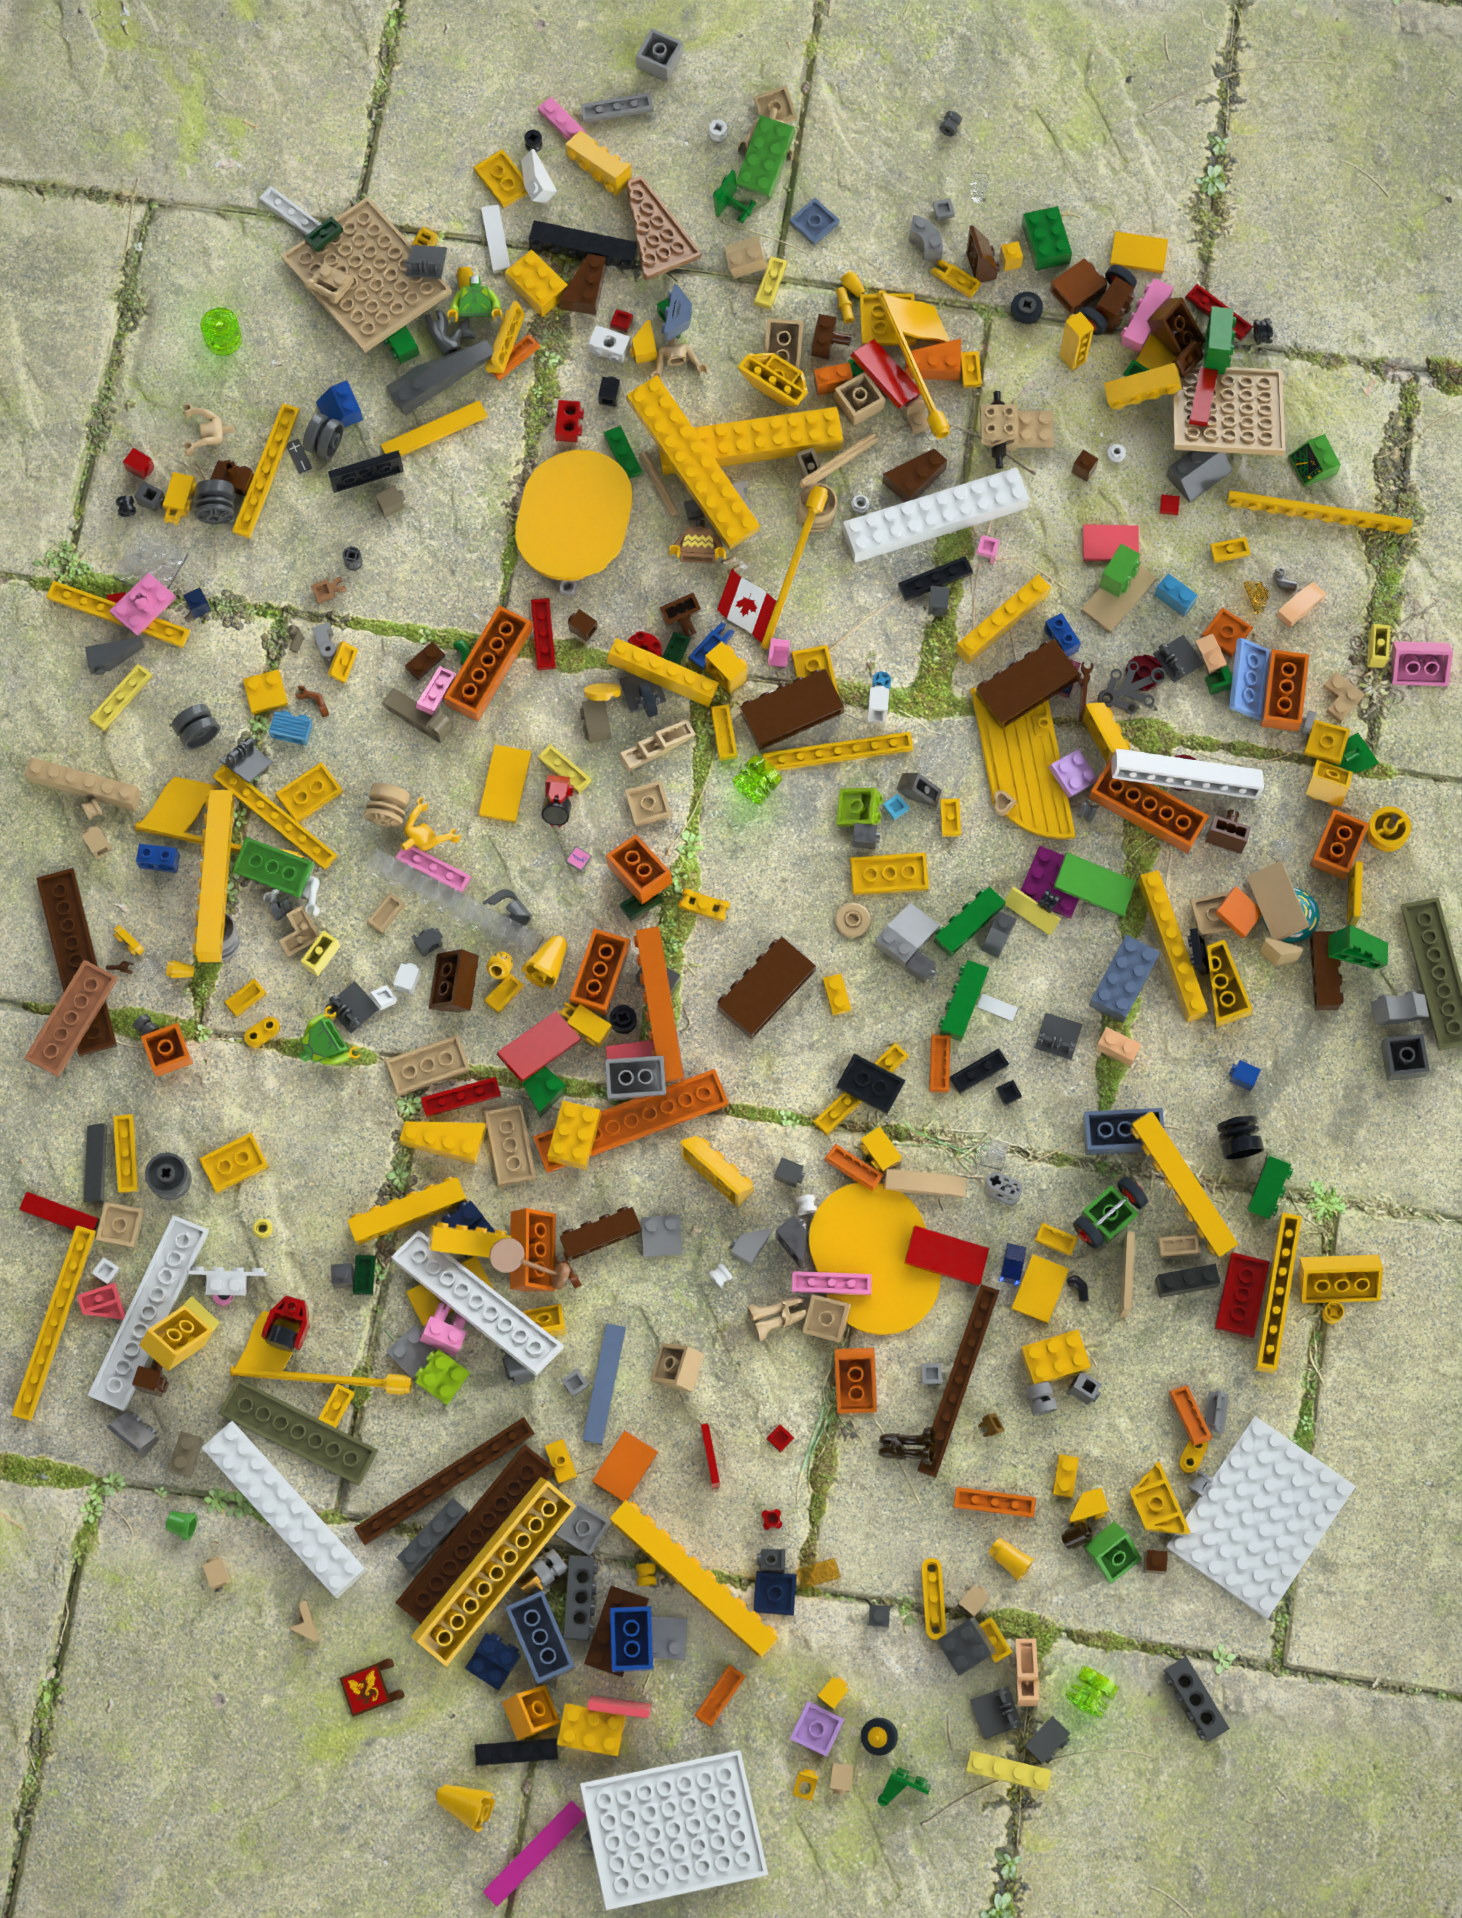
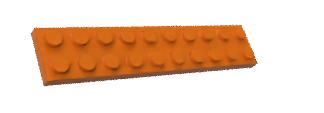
[533,1069,729,1174]

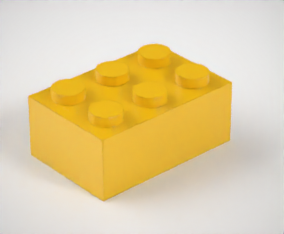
[505,250,568,317]
[547,1100,601,1170]
[139,1305,213,1371]
[1020,1329,1091,1386]
[557,1703,626,1758]

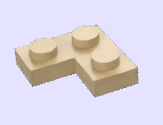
[1323,672,1365,723]
[278,905,319,957]

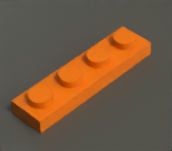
[953,1487,1036,1518]

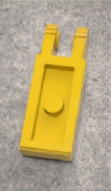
[931,259,981,299]

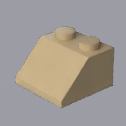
[725,235,768,279]
[650,1343,704,1392]

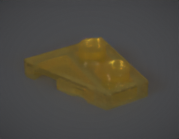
[1243,580,1270,615]

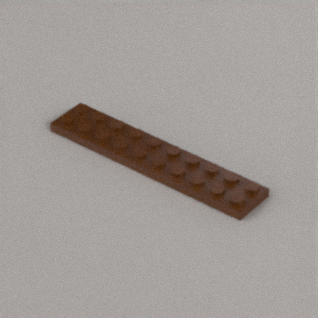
[36,868,117,1056]
[395,1444,556,1624]

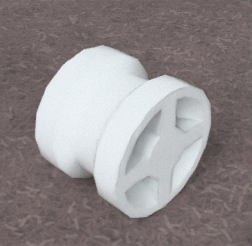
[709,119,727,143]
[795,1195,817,1215]
[708,1263,733,1288]

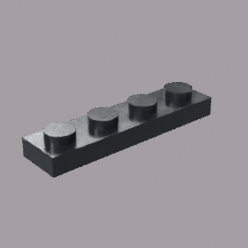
[898,556,973,601]
[475,1738,558,1766]

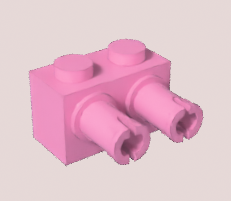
[419,1303,467,1356]

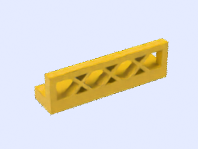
[485,301,525,373]

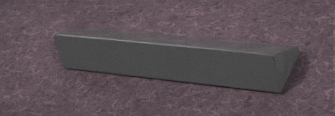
[84,1123,107,1202]

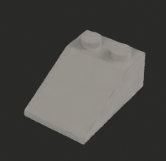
[875,903,940,969]
[605,1056,666,1100]

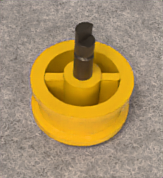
[1366,806,1411,852]

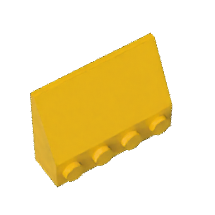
[680,1135,754,1208]

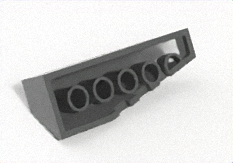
[386,340,494,415]

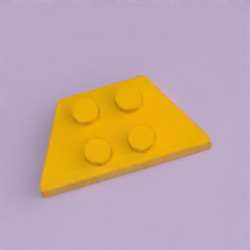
[1129,1461,1190,1534]

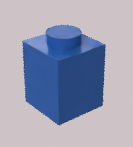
[1229,1060,1261,1091]

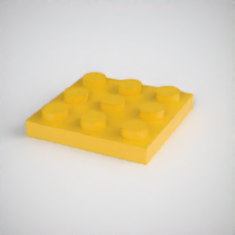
[860,293,916,346]

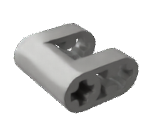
[984,1172,1022,1206]

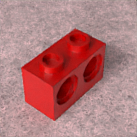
[555,400,584,443]

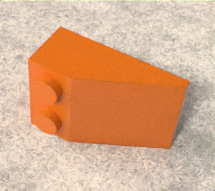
[835,1348,877,1414]

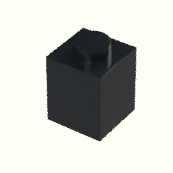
[598,376,621,407]

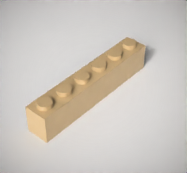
[24,757,142,811]

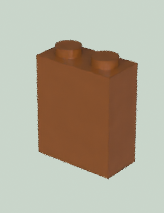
[1050,258,1108,315]

